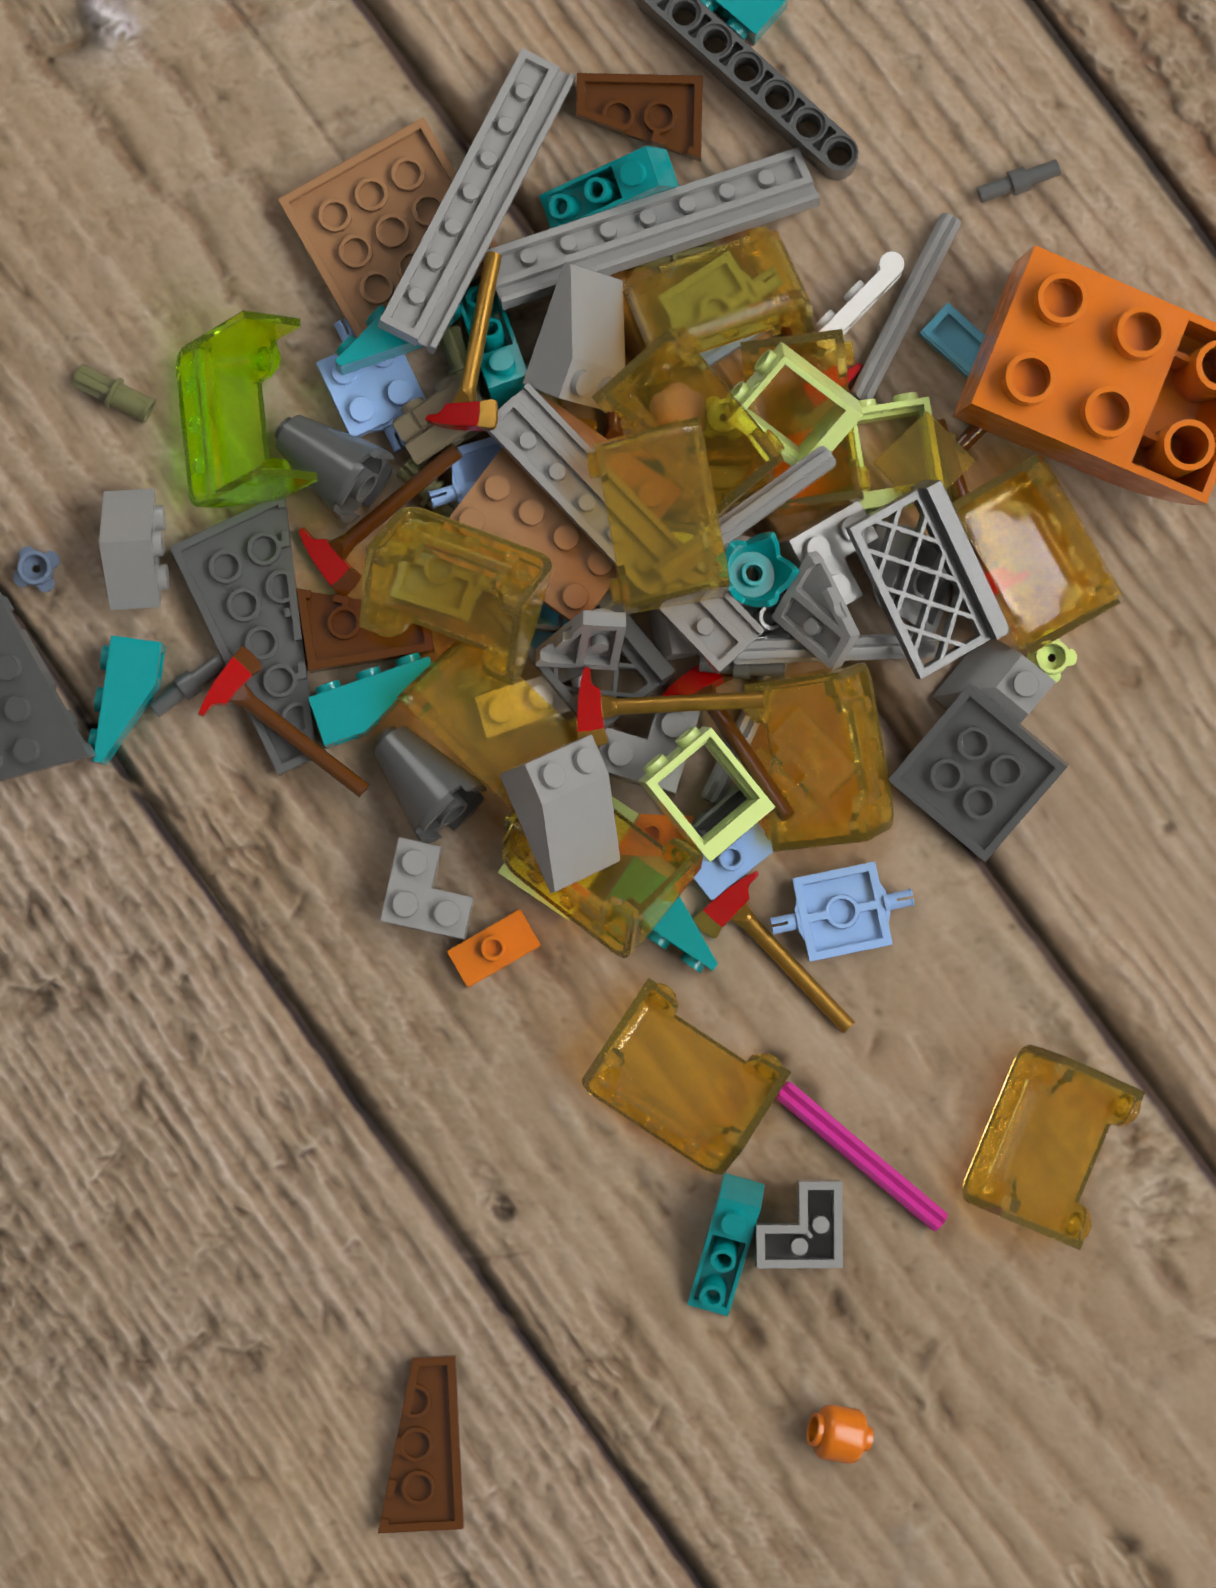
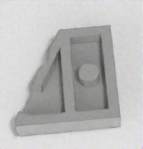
[771,551,860,670]
[535,608,626,671]

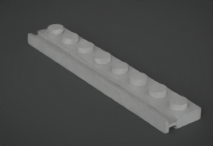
[378,48,577,355]
[483,147,820,310]
[487,383,764,674]

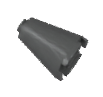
[275,415,394,523]
[374,726,487,843]

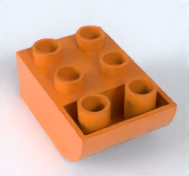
[952,245,1216,505]

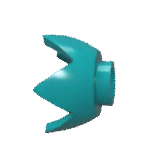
[721,532,799,608]

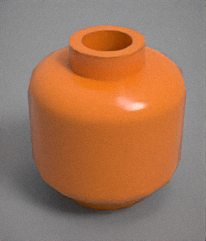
[807,1404,874,1464]

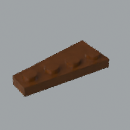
[378,1355,464,1534]

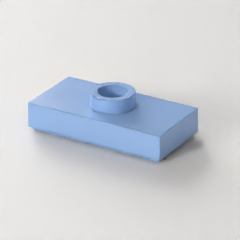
[685,822,778,901]

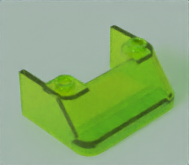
[176,310,318,508]

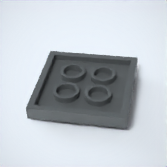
[888,682,1069,862]

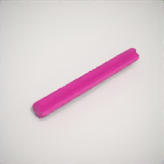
[775,1081,948,1231]

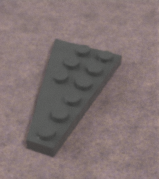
[170,493,316,776]
[0,592,97,782]

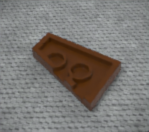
[576,73,703,162]
[296,588,435,673]

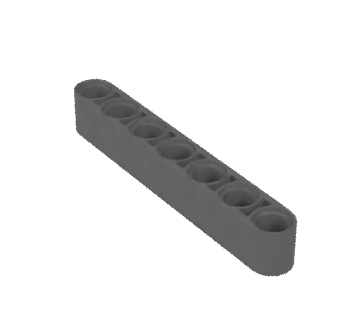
[635,0,859,181]

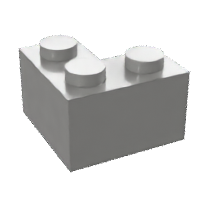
[99,488,169,610]
[778,500,879,605]
[599,711,701,796]
[380,837,475,940]
[754,1179,843,1269]

